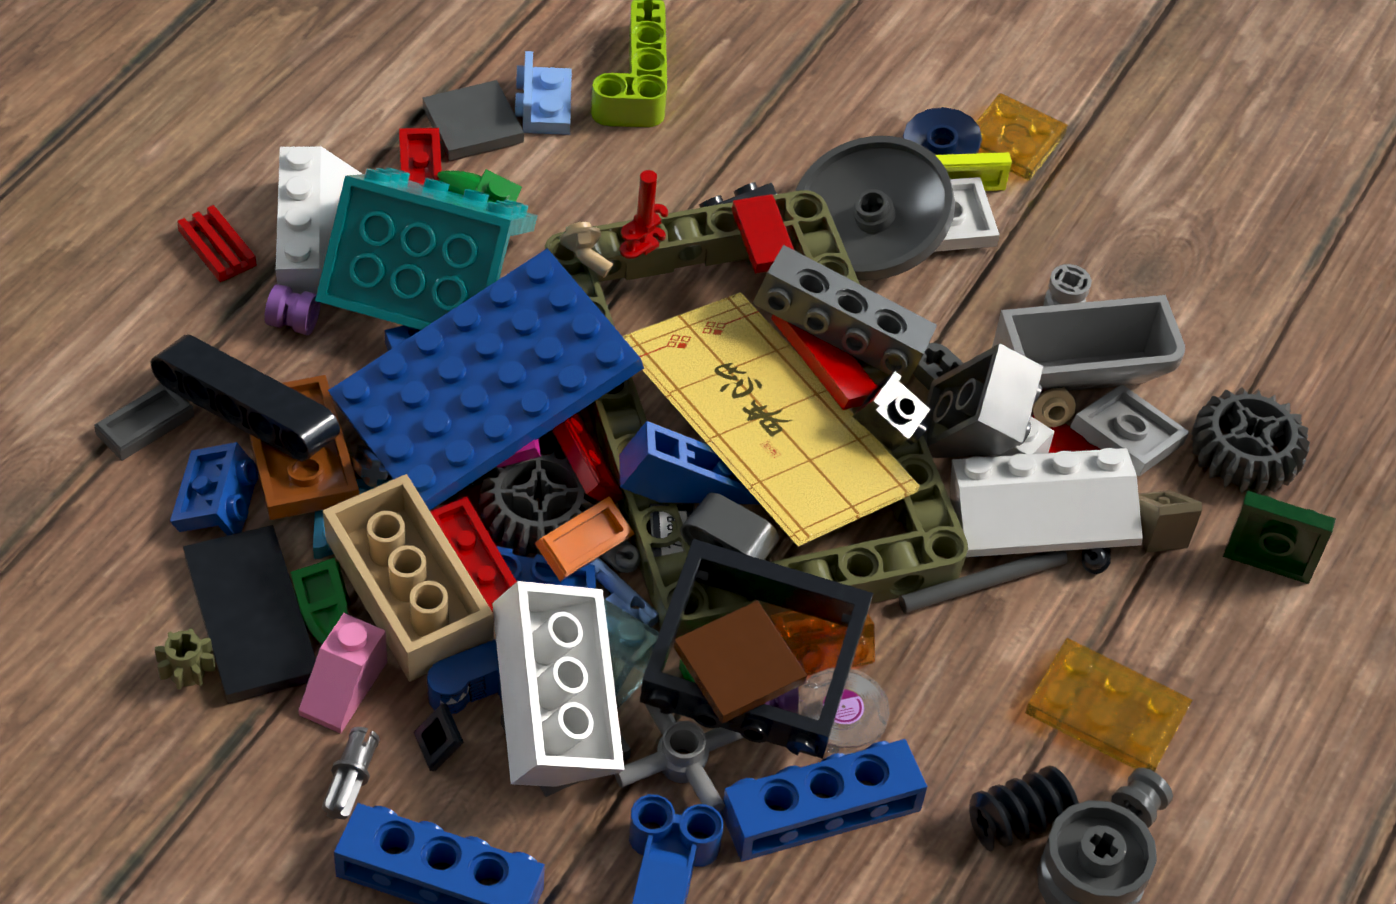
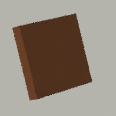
[674,600,807,724]

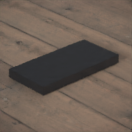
[183,525,316,704]

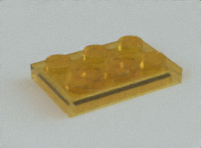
[1025,638,1193,772]

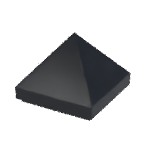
[414,703,464,771]

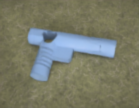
[589,558,659,639]

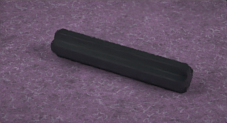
[348,445,388,487]

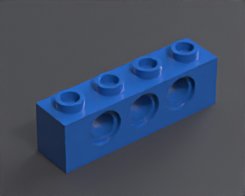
[721,739,928,862]
[334,803,545,904]

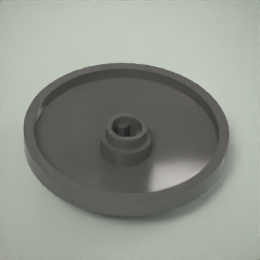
[796,136,955,281]

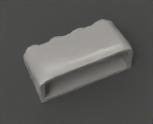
[992,295,1185,394]

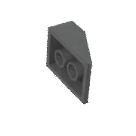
[923,343,1044,458]

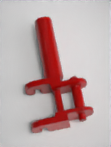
[620,170,668,259]

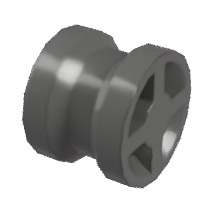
[1111,768,1173,828]

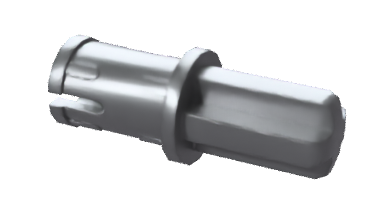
[322,727,380,820]

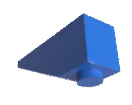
[619,421,760,504]

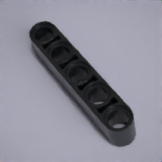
[150,334,340,462]

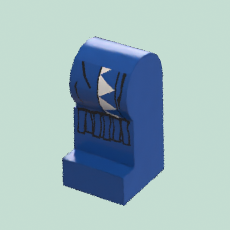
[427,639,502,714]

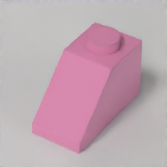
[299,613,387,734]

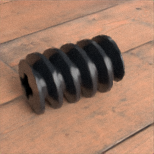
[969,765,1079,852]

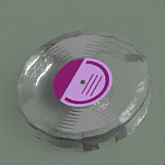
[797,668,890,755]

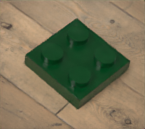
[1223,491,1336,584]

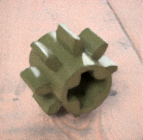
[155,628,216,690]

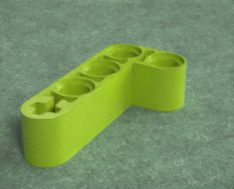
[591,0,667,127]

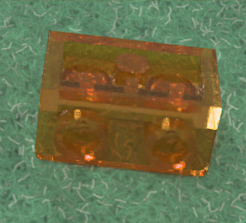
[770,610,875,676]

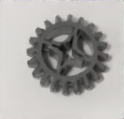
[1191,387,1310,494]
[478,449,600,557]

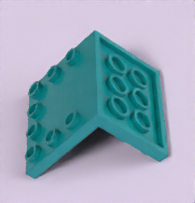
[315,167,538,330]

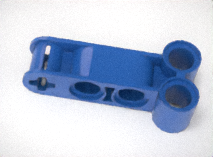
[629,794,723,904]

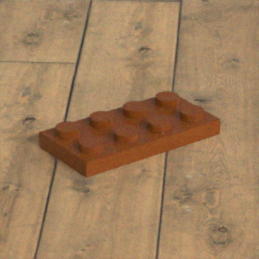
[248,375,359,520]

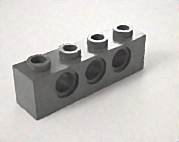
[752,245,937,384]

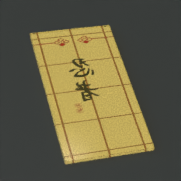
[622,292,920,546]

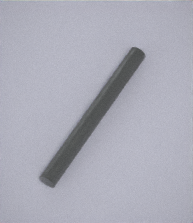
[899,551,1067,613]

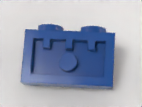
[170,442,258,536]

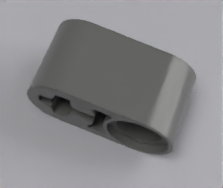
[680,493,779,560]

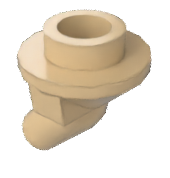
[559,222,613,278]
[1032,387,1076,427]

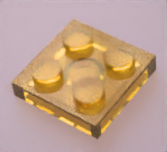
[976,93,1068,181]

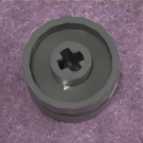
[1037,800,1157,904]

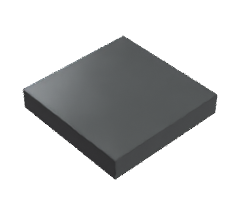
[422,80,524,161]

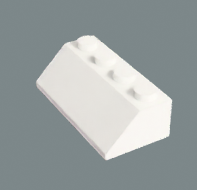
[276,147,362,294]
[950,448,1143,557]
[492,581,625,787]

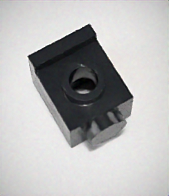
[852,371,930,451]

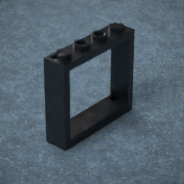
[640,539,873,759]

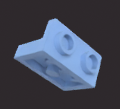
[515,51,572,135]

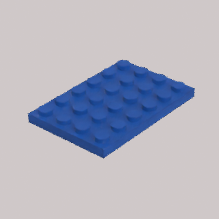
[328,248,644,511]

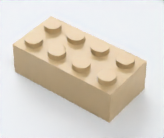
[323,474,494,682]

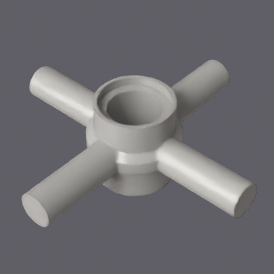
[614,704,744,812]

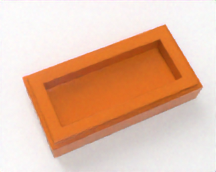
[535,496,635,582]

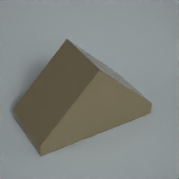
[1138,490,1202,553]

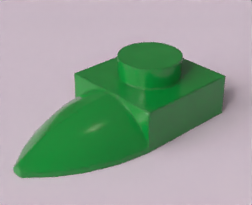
[437,169,522,203]
[290,558,350,644]

